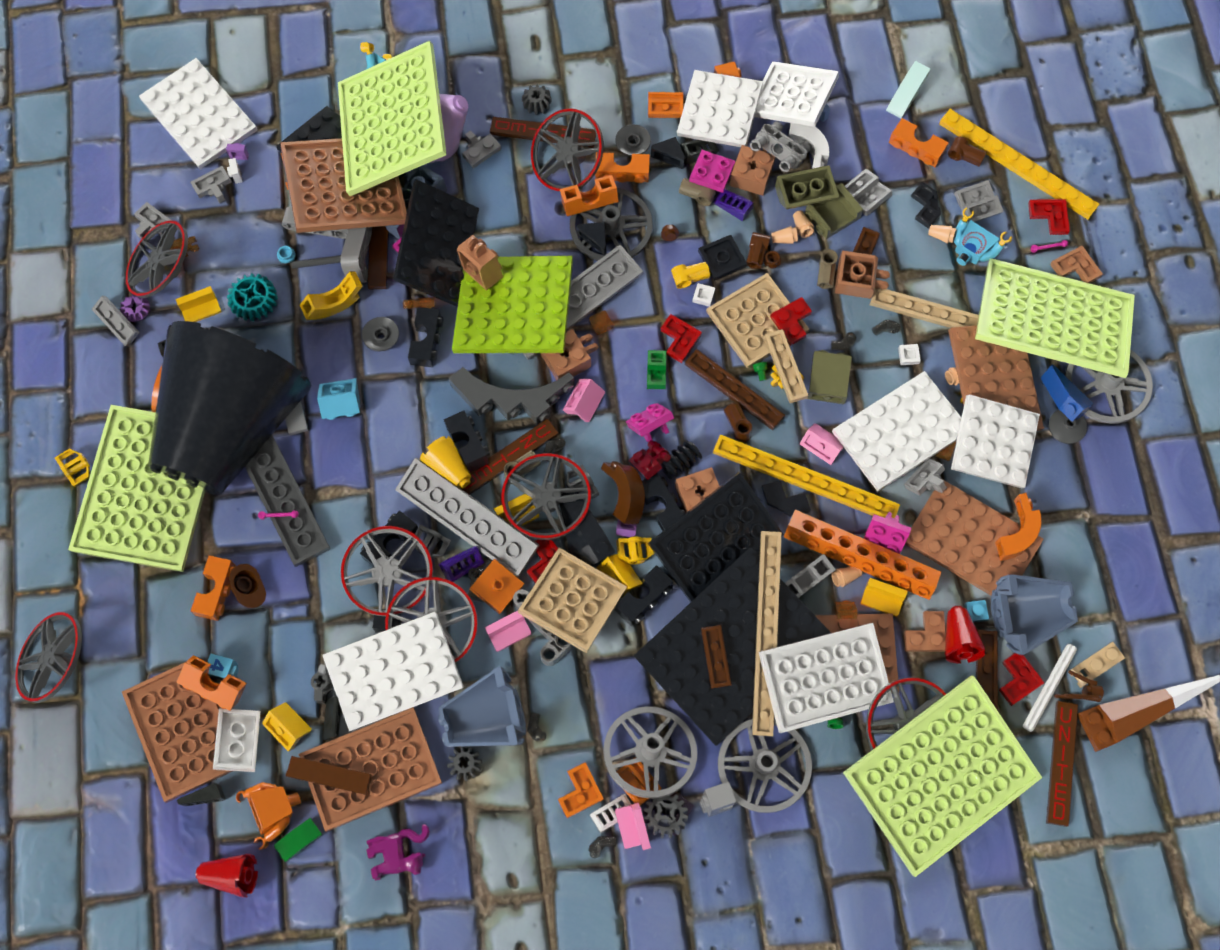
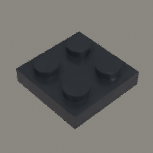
[698,235,747,281]

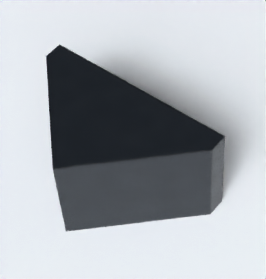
[651,137,685,169]
[576,222,607,256]

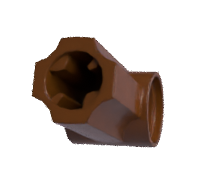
[947,137,986,167]
[746,232,771,270]
[723,403,752,442]

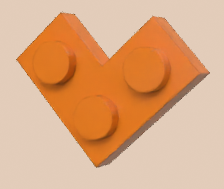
[558,762,604,819]

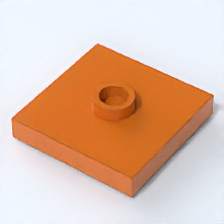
[469,559,525,614]

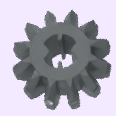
[522,84,552,115]
[447,747,482,782]

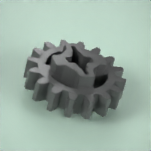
[643,795,688,839]

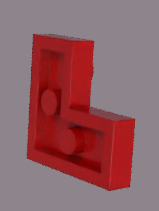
[1028,199,1070,235]
[770,297,812,346]
[660,314,702,363]
[527,533,558,583]
[999,653,1044,706]

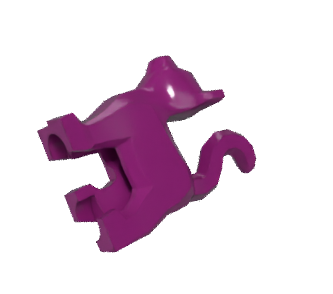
[366,824,430,881]

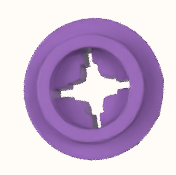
[120,294,150,322]

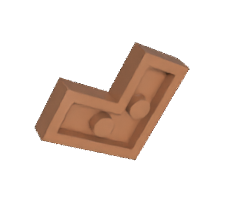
[1050,246,1103,283]
[904,611,946,652]

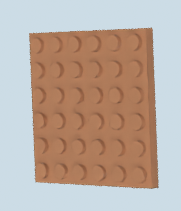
[281,138,407,233]

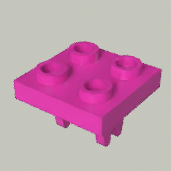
[689,150,735,193]
[626,403,674,442]
[863,512,911,554]

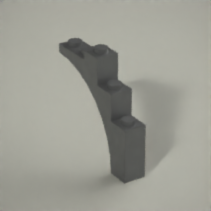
[449,367,575,424]

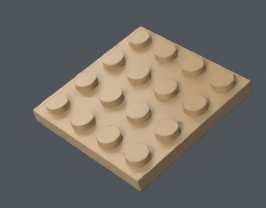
[706,273,809,369]
[518,548,627,653]

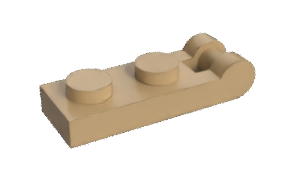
[1070,642,1125,688]

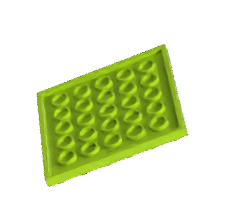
[452,256,573,353]

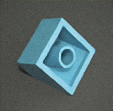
[317,378,360,420]

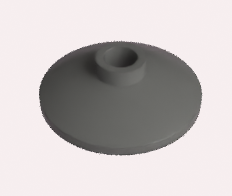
[615,124,651,156]
[362,317,399,352]
[1048,410,1087,444]

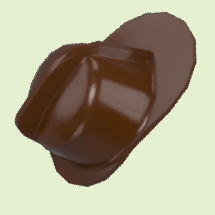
[229,564,266,608]

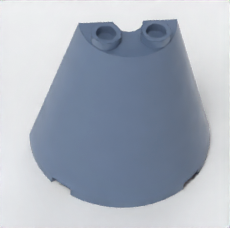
[991,574,1078,655]
[438,666,526,747]

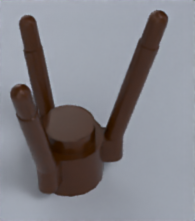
[1054,670,1104,702]

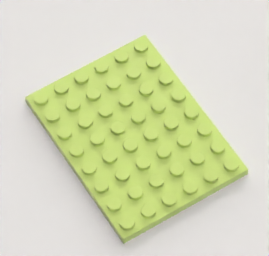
[338,41,447,196]
[975,259,1135,378]
[68,405,205,572]
[843,676,1042,877]

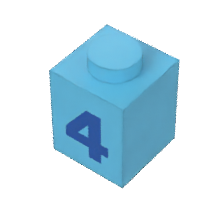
[207,653,238,680]

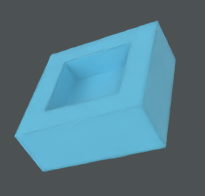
[964,600,989,623]

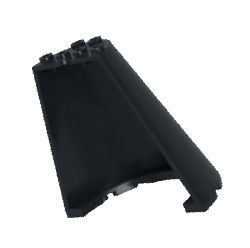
[148,321,312,495]

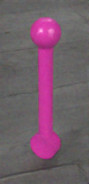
[1030,240,1068,253]
[258,510,299,520]

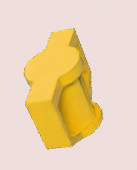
[55,448,90,487]
[616,536,654,565]

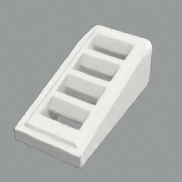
[590,794,631,833]

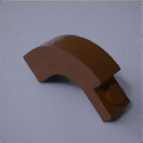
[601,461,645,524]

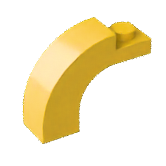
[299,271,363,320]

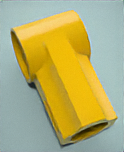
[671,262,710,289]

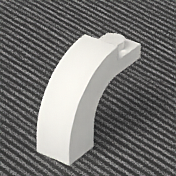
[788,123,829,169]

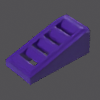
[713,189,753,221]
[439,546,484,582]

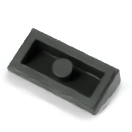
[323,697,341,740]

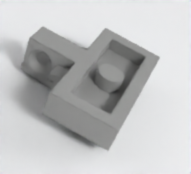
[462,131,501,169]
[190,166,231,204]
[134,202,172,239]
[904,458,947,496]

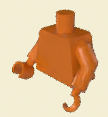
[236,782,301,850]

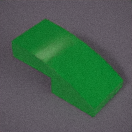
[647,350,666,389]
[274,818,322,863]

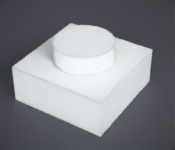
[227,158,243,184]
[693,283,715,307]
[898,344,920,365]

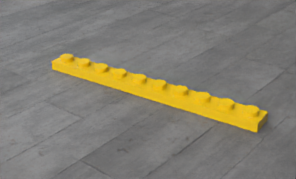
[939,109,1099,220]
[713,434,900,518]

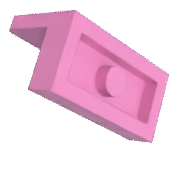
[563,379,605,422]
[800,423,844,465]
[485,611,532,652]
[615,803,651,850]

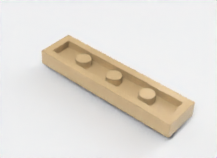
[764,329,809,403]

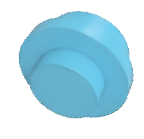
[277,246,296,264]

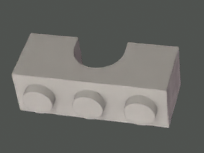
[785,554,836,598]
[700,782,736,817]

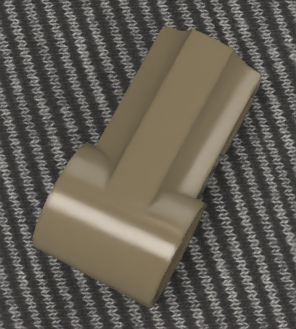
[679,178,716,206]
[817,249,838,289]
[504,450,541,482]

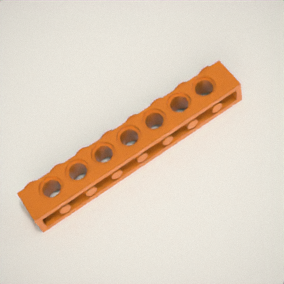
[784,510,941,600]

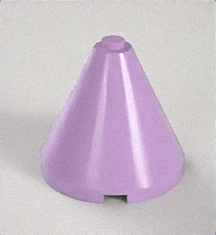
[429,94,468,163]

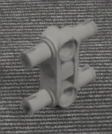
[750,121,812,172]

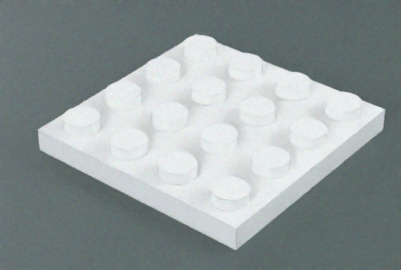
[755,62,839,127]
[677,70,763,147]
[951,394,1040,488]

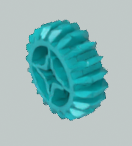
[227,273,278,322]

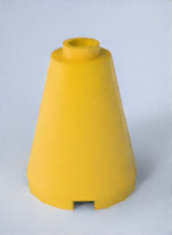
[420,436,471,489]

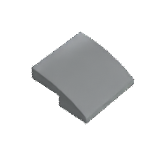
[845,169,892,216]
[954,180,1003,222]

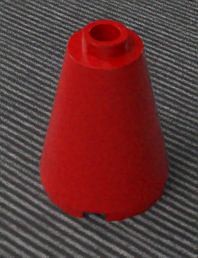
[945,606,985,664]
[195,854,258,898]

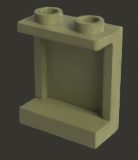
[805,183,863,239]
[807,350,852,404]

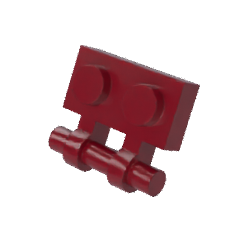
[628,440,671,480]

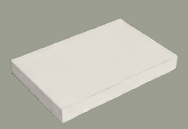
[213,708,261,772]

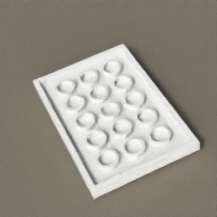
[139,58,258,170]
[832,371,961,492]
[322,612,464,731]
[759,623,894,733]

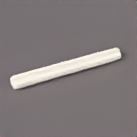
[1023,644,1077,732]

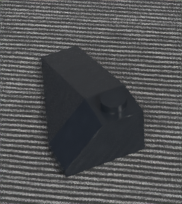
[560,487,615,566]

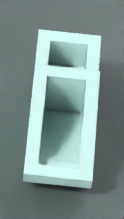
[886,61,930,119]

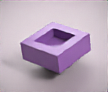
[226,143,249,160]
[616,519,637,538]

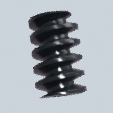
[660,441,702,479]

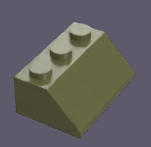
[775,165,839,210]

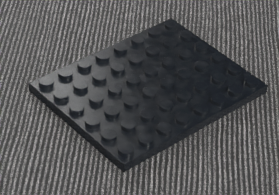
[633,547,831,746]

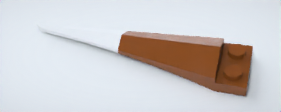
[1077,675,1220,752]

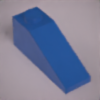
[1040,364,1094,422]

